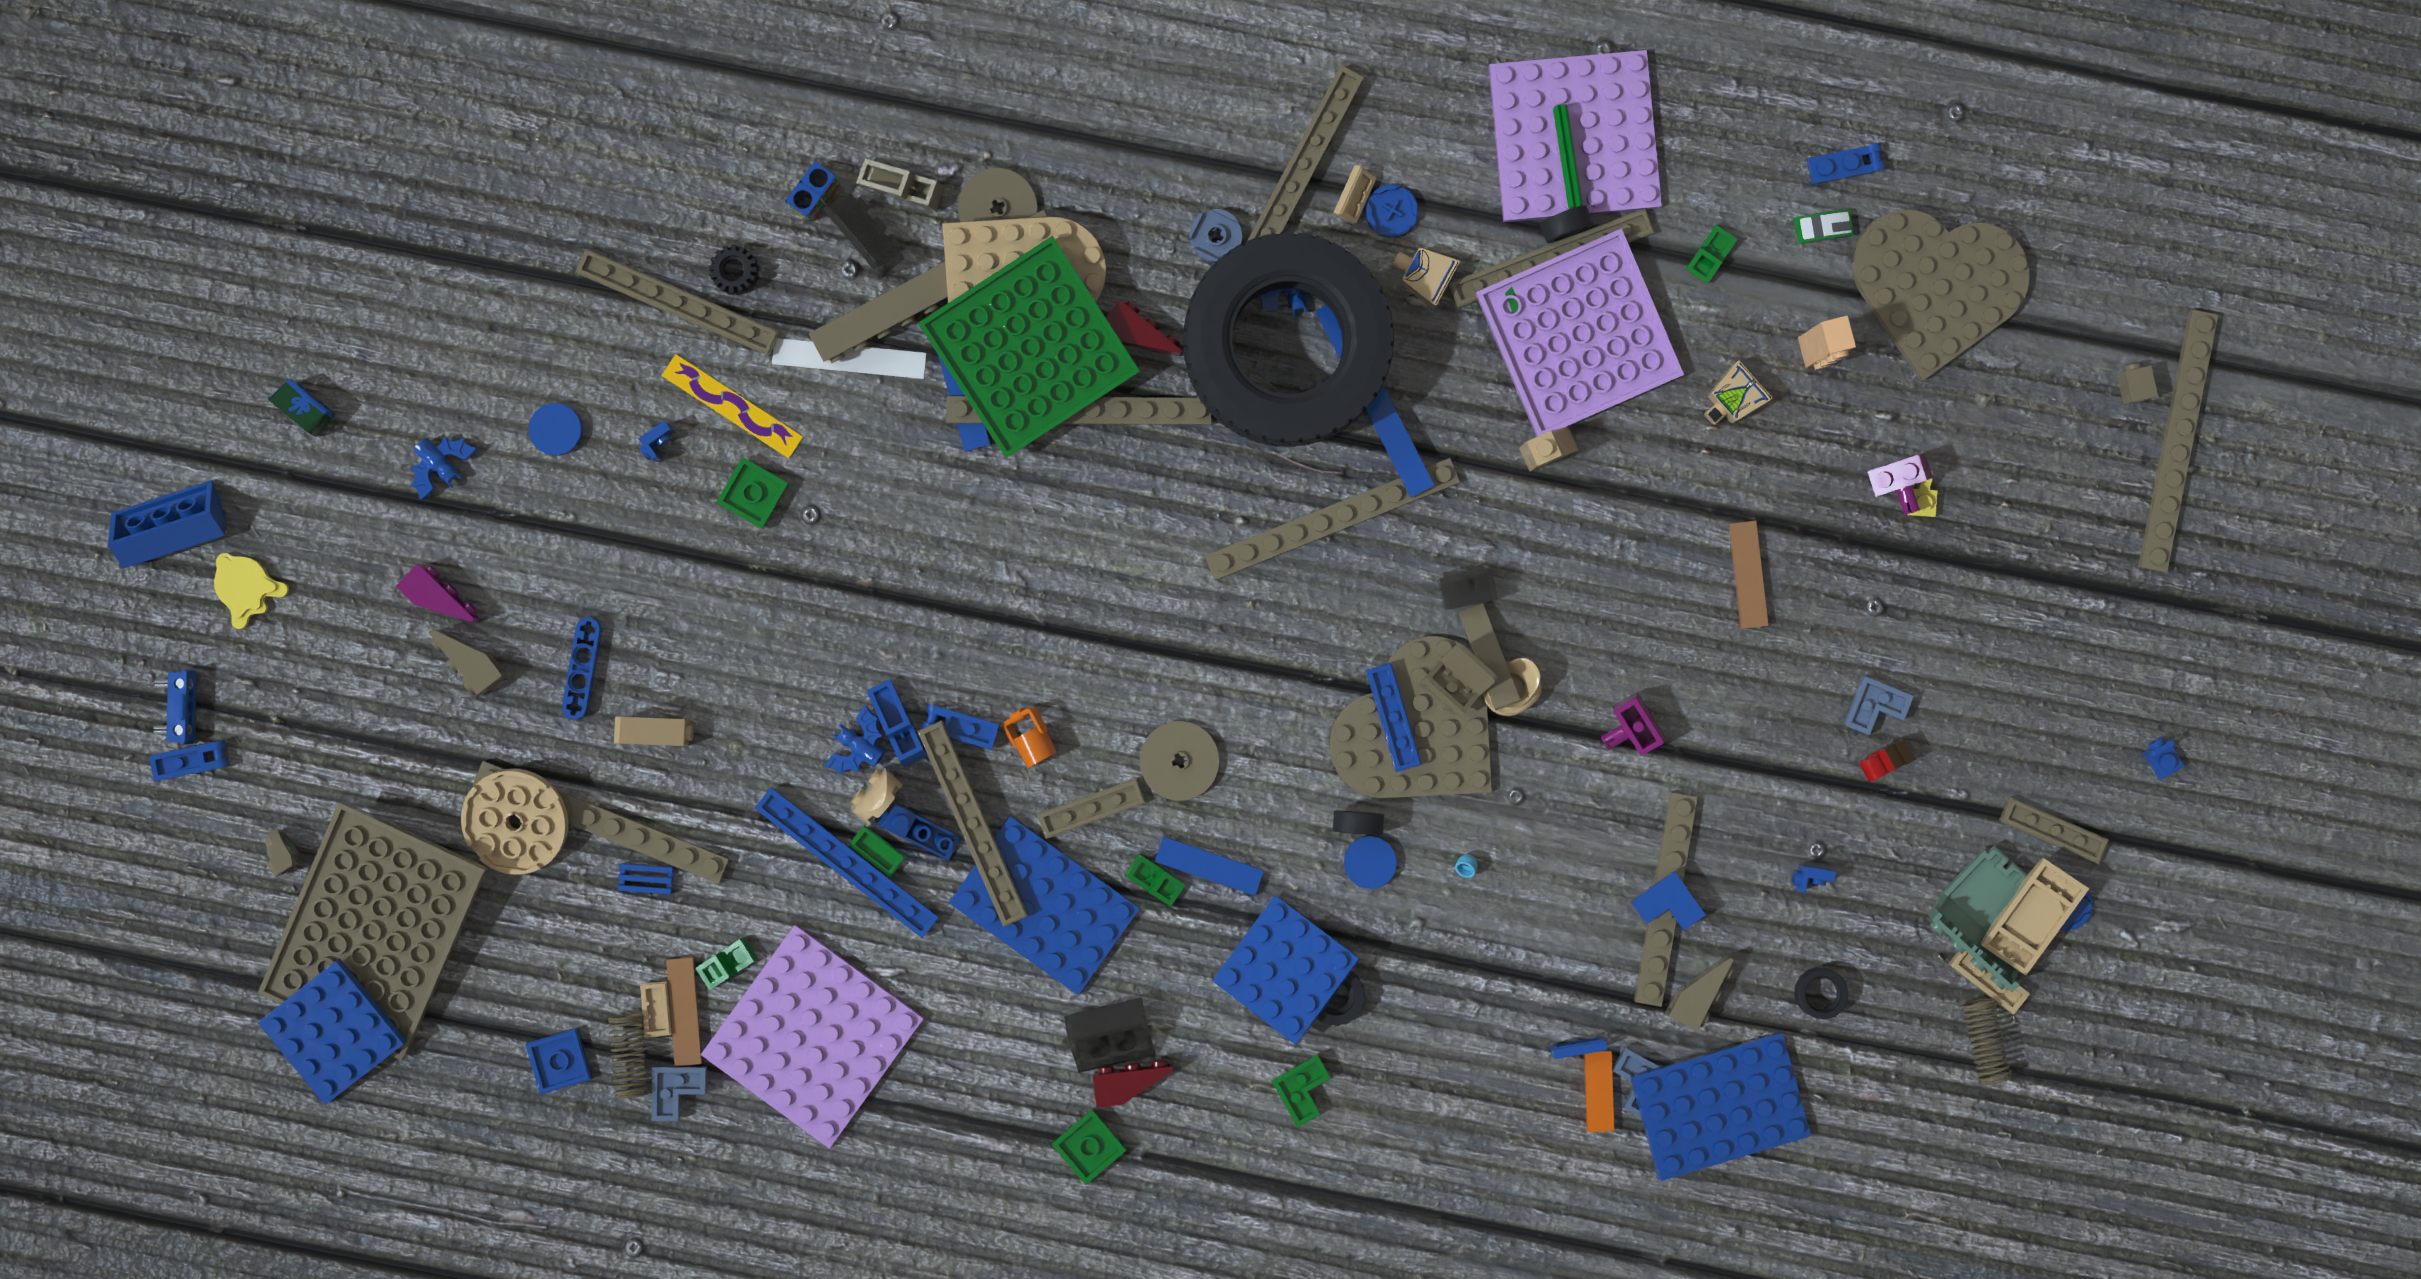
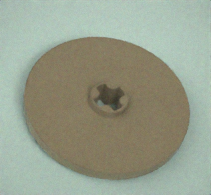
[958,168,1037,222]
[1140,721,1219,801]

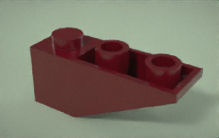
[1106,300,1182,357]
[1093,1060,1173,1108]

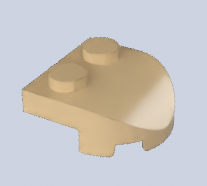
[851,767,903,825]

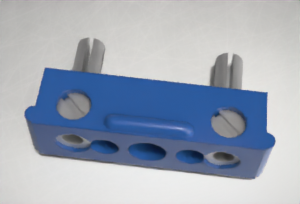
[153,670,197,744]

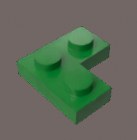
[1271,1054,1331,1128]

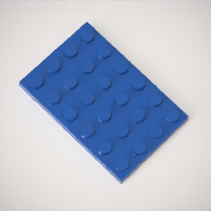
[949,816,1140,995]
[1630,1032,1811,1181]

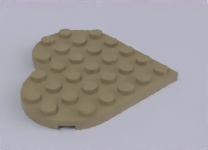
[1852,210,2030,381]
[1329,636,1492,798]

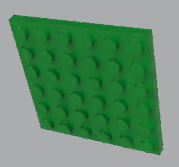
[918,236,1140,458]

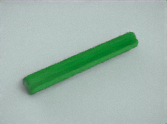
[1553,104,1583,209]

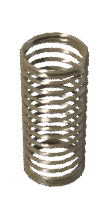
[1961,998,2013,1085]
[608,1014,649,1099]

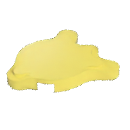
[214,553,289,629]

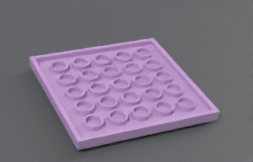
[1489,50,1662,222]
[1475,228,1684,437]
[701,924,925,1149]

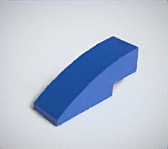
[867,679,928,767]

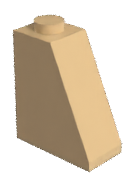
[1519,426,1579,472]
[614,716,694,746]

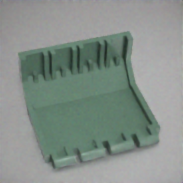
[1928,845,2028,992]

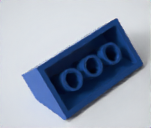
[108,480,226,569]

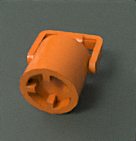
[1003,706,1058,769]

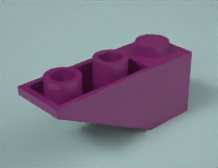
[395,564,481,623]

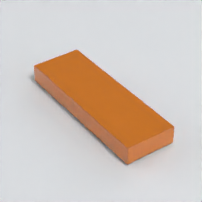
[1584,1050,1614,1132]

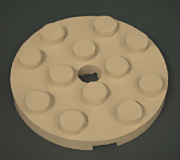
[461,769,568,875]

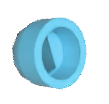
[1455,854,1478,878]

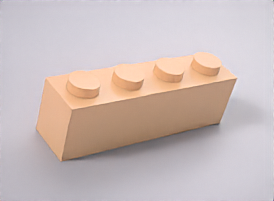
[1798,315,1856,370]

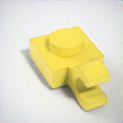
[1907,471,1938,517]

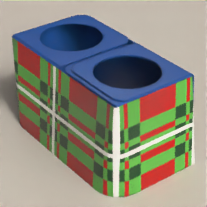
[785,161,840,222]

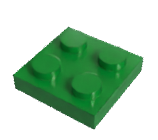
[716,457,789,529]
[1051,1108,1127,1185]

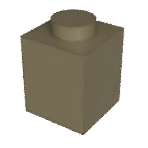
[2117,363,2158,405]

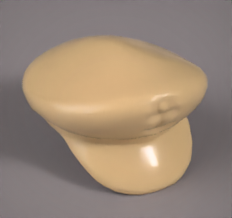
[1481,658,1542,716]

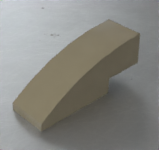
[856,158,945,212]

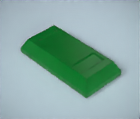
[848,824,906,878]

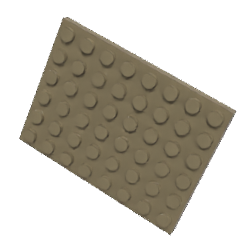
[257,801,488,1061]

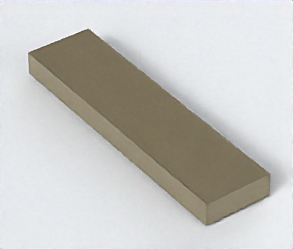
[1458,603,1520,711]
[1037,778,1146,839]
[1999,797,2109,864]

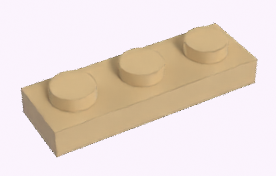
[1948,951,2030,1015]

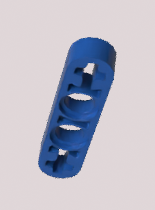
[562,617,602,719]

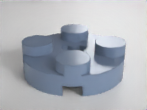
[1190,209,1242,263]

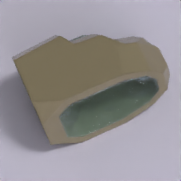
[265,829,302,877]

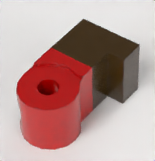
[1859,739,1916,782]

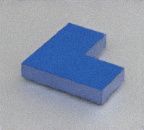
[1630,871,1706,930]

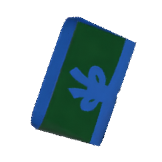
[268,378,335,437]

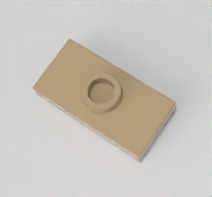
[1333,165,1377,225]
[640,981,672,1037]

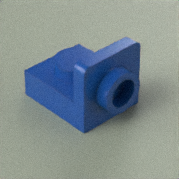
[638,421,675,463]
[2142,737,2185,780]
[1792,864,1836,893]

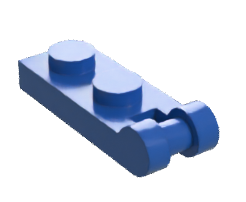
[1807,143,1886,185]
[921,704,1000,750]
[149,740,230,782]

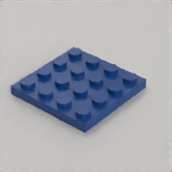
[1212,895,1361,1046]
[257,958,407,1105]

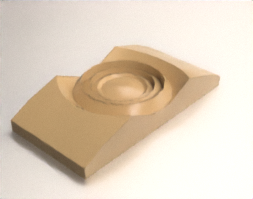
[1980,858,2089,975]

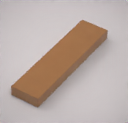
[1728,521,1768,629]
[666,957,703,1066]

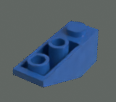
[873,801,961,861]

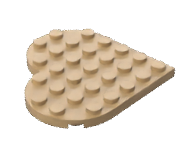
[942,217,1106,303]

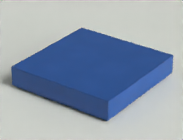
[525,1028,593,1095]

